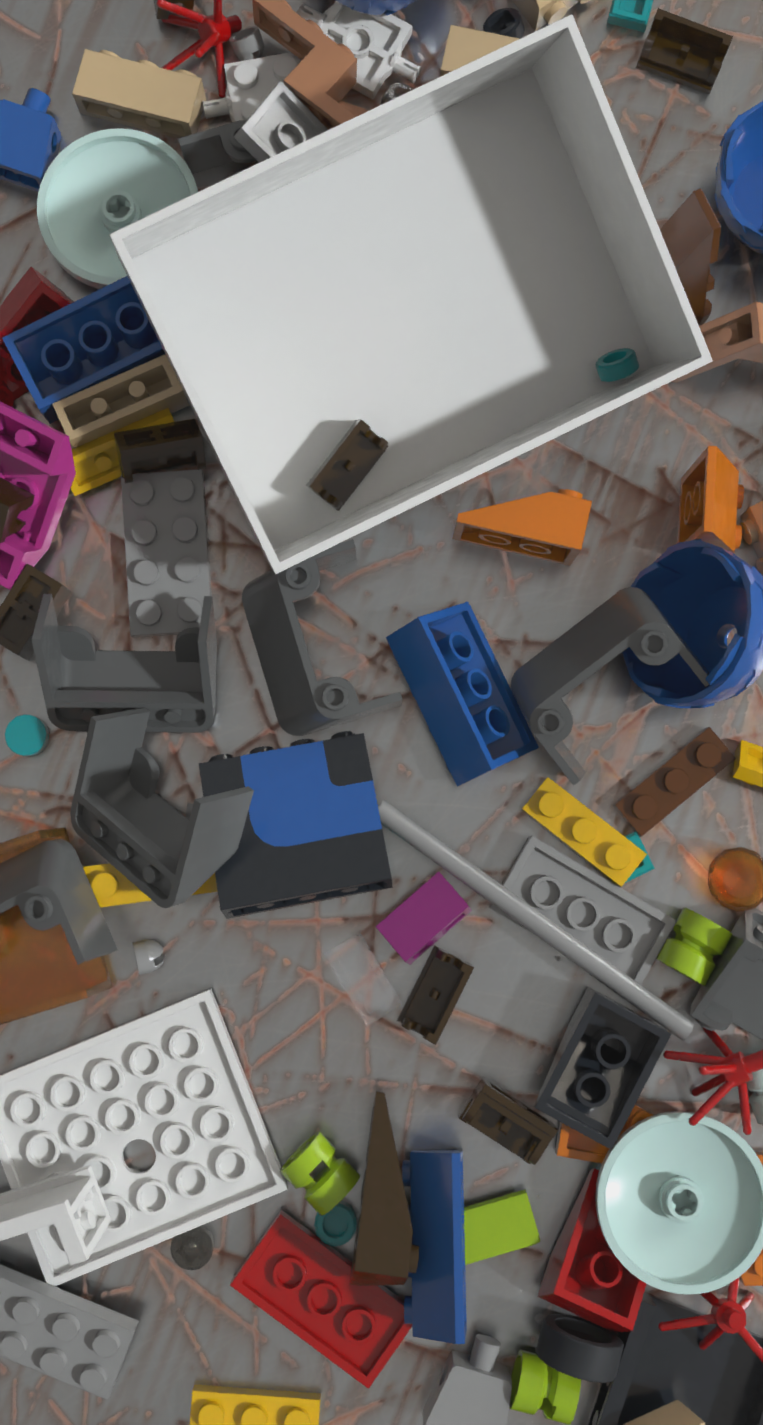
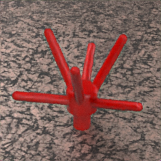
[156,0,242,98]
[663,1028,763,1135]
[658,1277,763,1362]

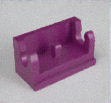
[375,871,472,965]

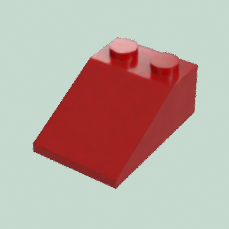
[537,1168,646,1333]

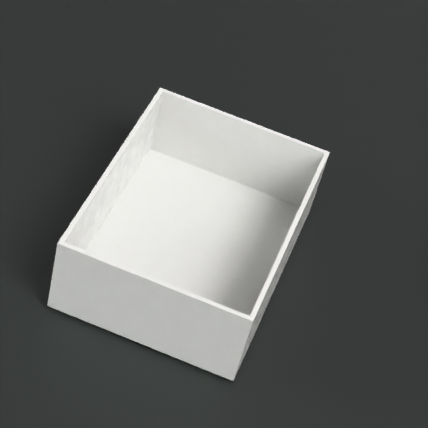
[109,14,713,574]

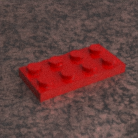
[230,1210,412,1389]

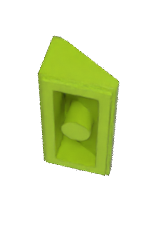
[464,1189,540,1265]

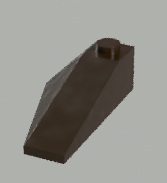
[349,1091,419,1286]

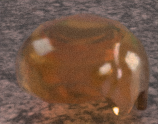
[708,847,763,912]

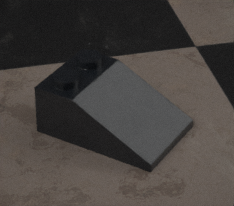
[534,987,671,1150]

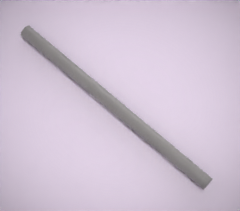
[378,800,694,1041]

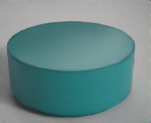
[595,348,639,382]
[5,715,49,756]
[314,1200,357,1246]

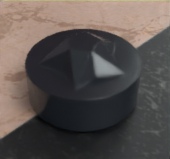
[483,8,525,39]

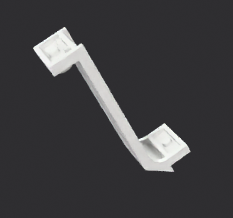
[0,1165,111,1266]

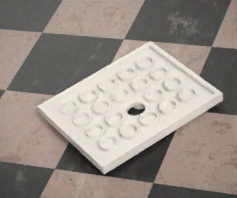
[0,989,288,1286]

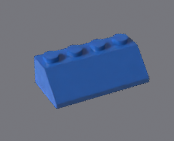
[2,276,165,424]
[386,602,539,787]
[402,1150,467,1344]

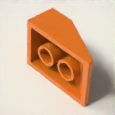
[677,446,744,553]
[452,489,592,566]

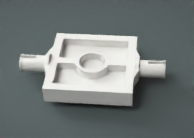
[297,1,421,99]
[203,52,302,122]

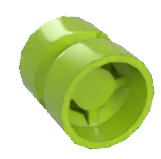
[656,908,733,986]
[280,1131,360,1216]
[509,1350,581,1425]

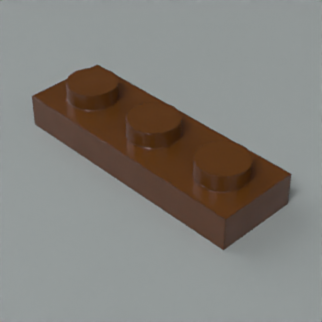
[613,727,736,837]

